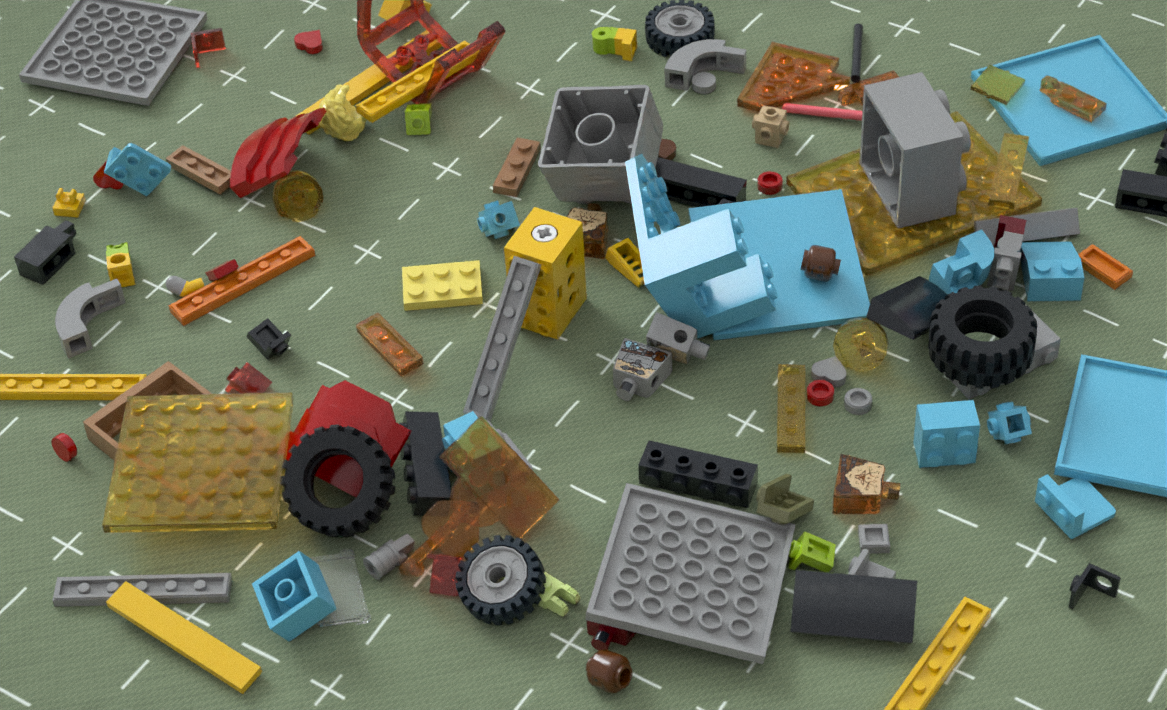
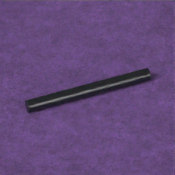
[851,23,863,83]

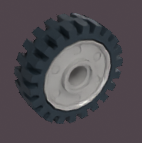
[645,0,715,57]
[455,535,546,625]

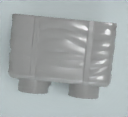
[538,85,663,204]

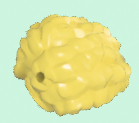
[318,85,367,141]

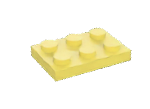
[402,260,483,311]

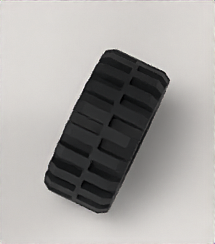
[928,285,1037,389]
[280,425,395,538]

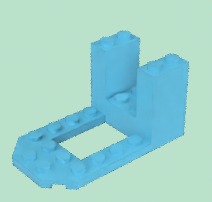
[625,154,778,338]

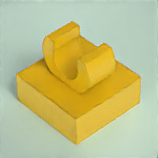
[52,188,86,218]

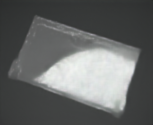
[310,549,371,627]

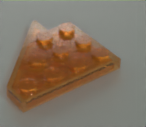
[737,42,851,112]

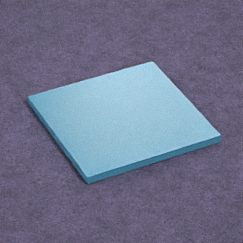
[971,35,1167,166]
[689,189,870,340]
[1054,354,1167,497]

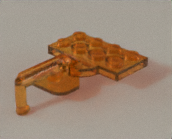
[399,416,559,577]

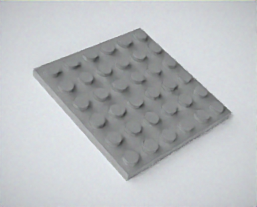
[19,0,208,106]
[585,483,796,664]

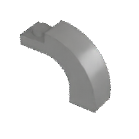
[665,39,746,91]
[55,279,126,359]

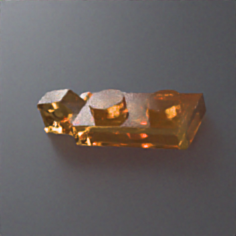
[838,70,899,106]
[1040,75,1107,122]

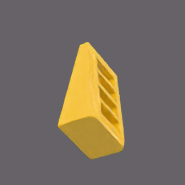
[605,238,645,287]

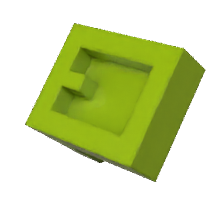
[405,103,432,135]
[788,532,836,572]

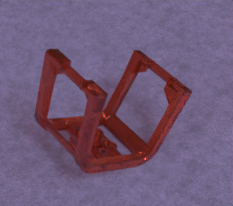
[357,0,506,104]

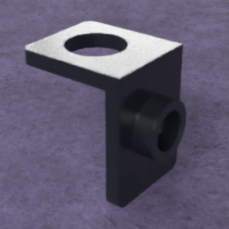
[1069,563,1121,609]

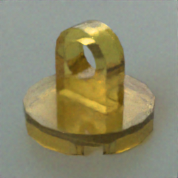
[833,317,889,372]

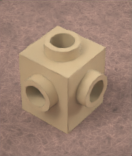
[752,105,790,148]

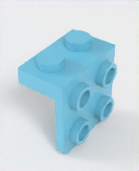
[104,143,172,196]
[1035,474,1116,540]

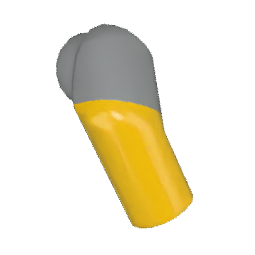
[166,276,204,297]

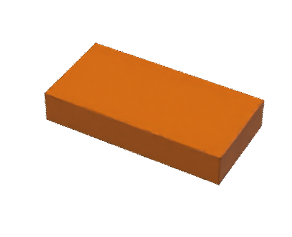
[1078,244,1133,290]

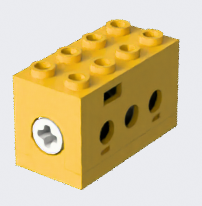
[504,207,587,340]

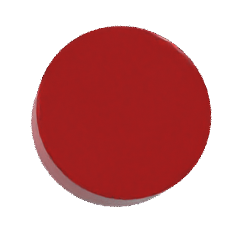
[757,171,783,195]
[807,380,834,407]
[51,433,77,462]

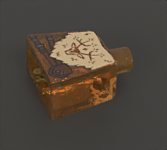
[566,203,608,259]
[832,454,901,514]

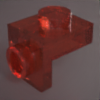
[225,362,272,404]

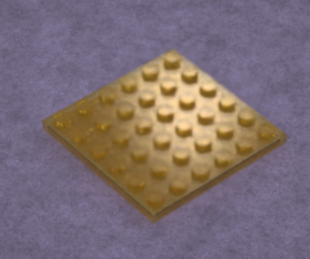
[102,392,294,533]

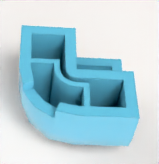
[929,230,994,295]

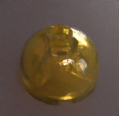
[272,170,324,222]

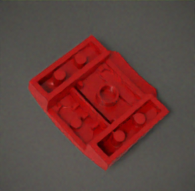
[230,107,327,198]
[277,380,412,498]

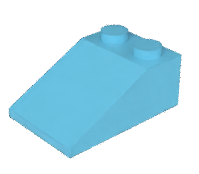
[1020,242,1084,301]

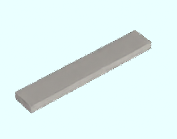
[463,256,541,422]
[52,573,232,607]

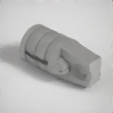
[363,533,415,580]

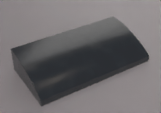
[866,276,947,340]
[790,569,917,643]

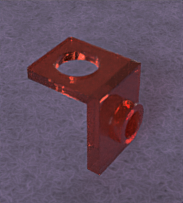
[190,28,226,68]
[427,553,464,596]

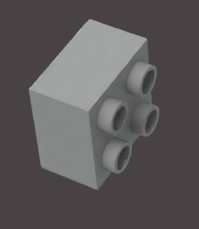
[859,72,971,228]

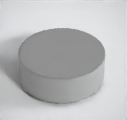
[692,72,716,94]
[844,388,872,415]

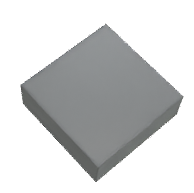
[858,524,890,554]

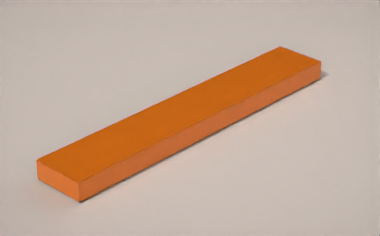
[168,236,315,326]

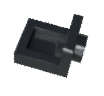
[246,318,291,360]

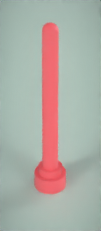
[782,103,862,121]

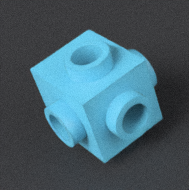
[477,200,520,239]
[987,402,1032,444]

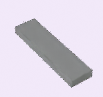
[974,208,1080,245]

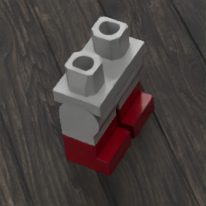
[987,215,1027,292]

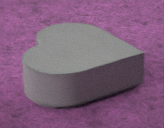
[811,356,847,387]

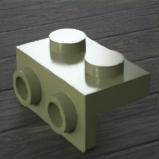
[756,473,814,524]

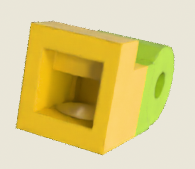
[592,27,638,61]
[106,242,135,287]

